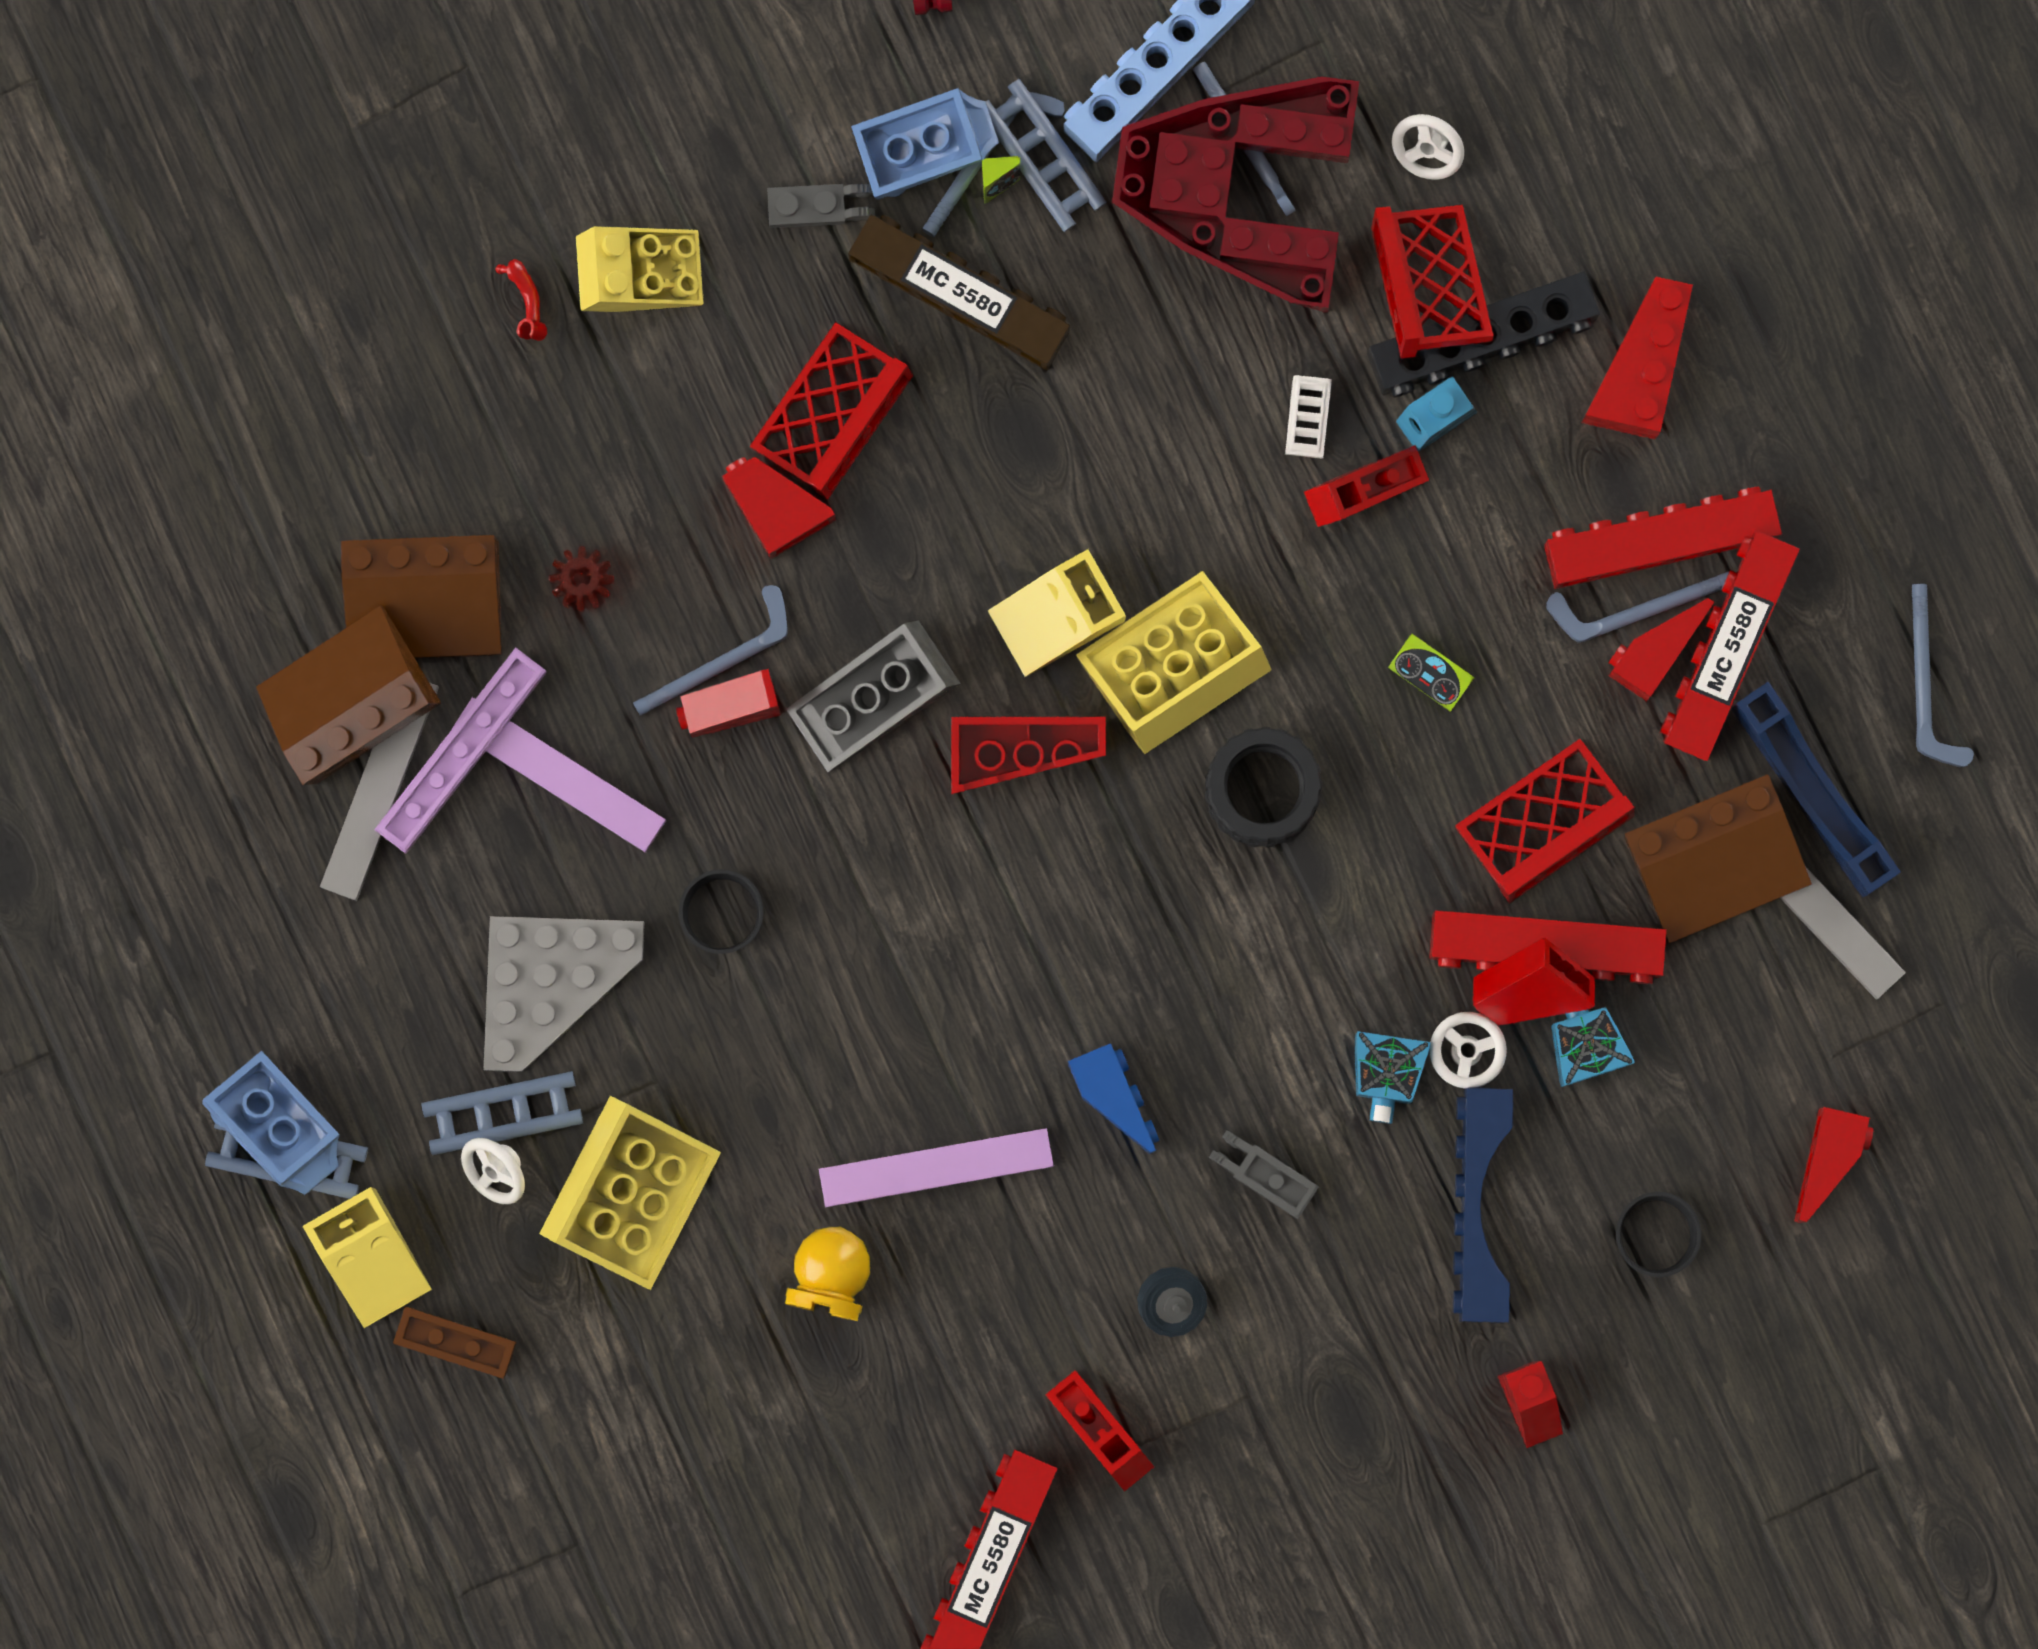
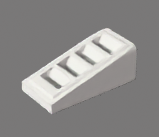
[1285,375,1331,459]

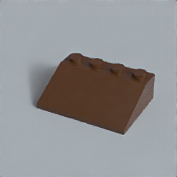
[341,535,502,658]
[256,606,442,785]
[1624,774,1812,944]

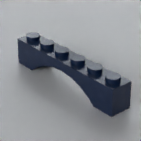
[1731,682,1901,898]
[1453,1088,1513,1323]

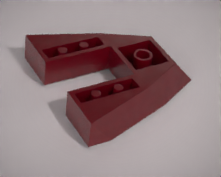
[1112,76,1360,313]

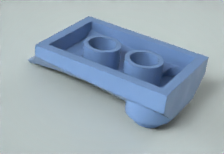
[851,88,999,200]
[202,1051,339,1195]

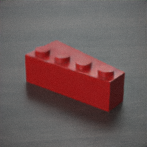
[1581,276,1693,440]
[951,717,1106,794]

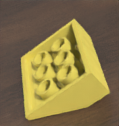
[1076,571,1272,755]
[539,1096,721,1290]

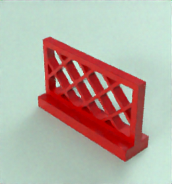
[1371,205,1494,359]
[750,322,913,500]
[1455,739,1635,904]

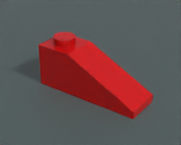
[1304,445,1429,527]
[1608,598,1714,701]
[1794,1107,1873,1223]
[1046,1370,1154,1492]

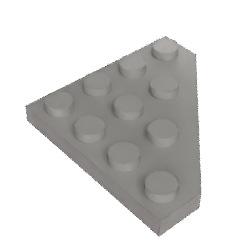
[484,916,645,1072]

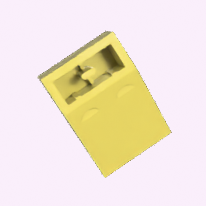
[576,226,703,312]
[988,549,1126,677]
[303,1187,432,1328]

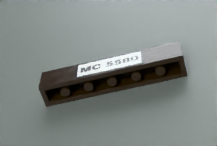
[848,214,1070,371]

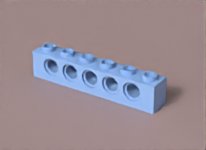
[1064,0,1255,163]

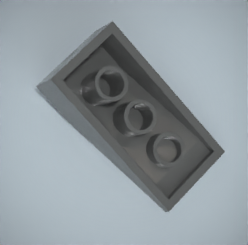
[786,620,961,772]

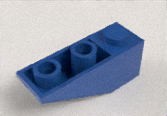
[1068,1043,1160,1154]

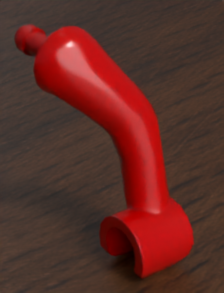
[495,259,547,341]

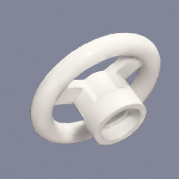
[1392,114,1464,180]
[1430,1012,1507,1089]
[461,1138,525,1204]

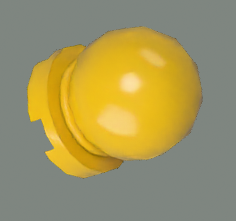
[785,1227,870,1321]

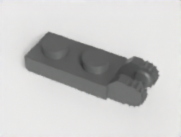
[767,184,875,228]
[1209,1130,1319,1220]

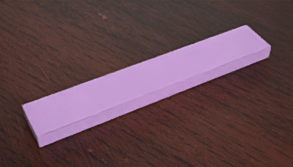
[374,648,547,854]
[452,697,666,853]
[819,1128,1054,1207]

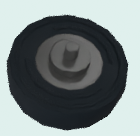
[1137,1267,1207,1337]

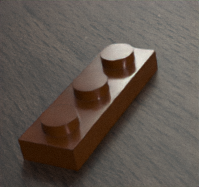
[393,1307,517,1379]

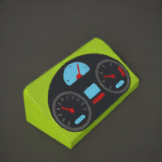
[982,156,1020,203]
[1388,634,1474,712]

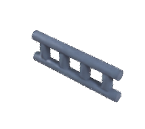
[985,79,1107,232]
[421,1071,583,1156]
[205,1123,368,1199]

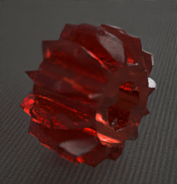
[549,546,615,612]

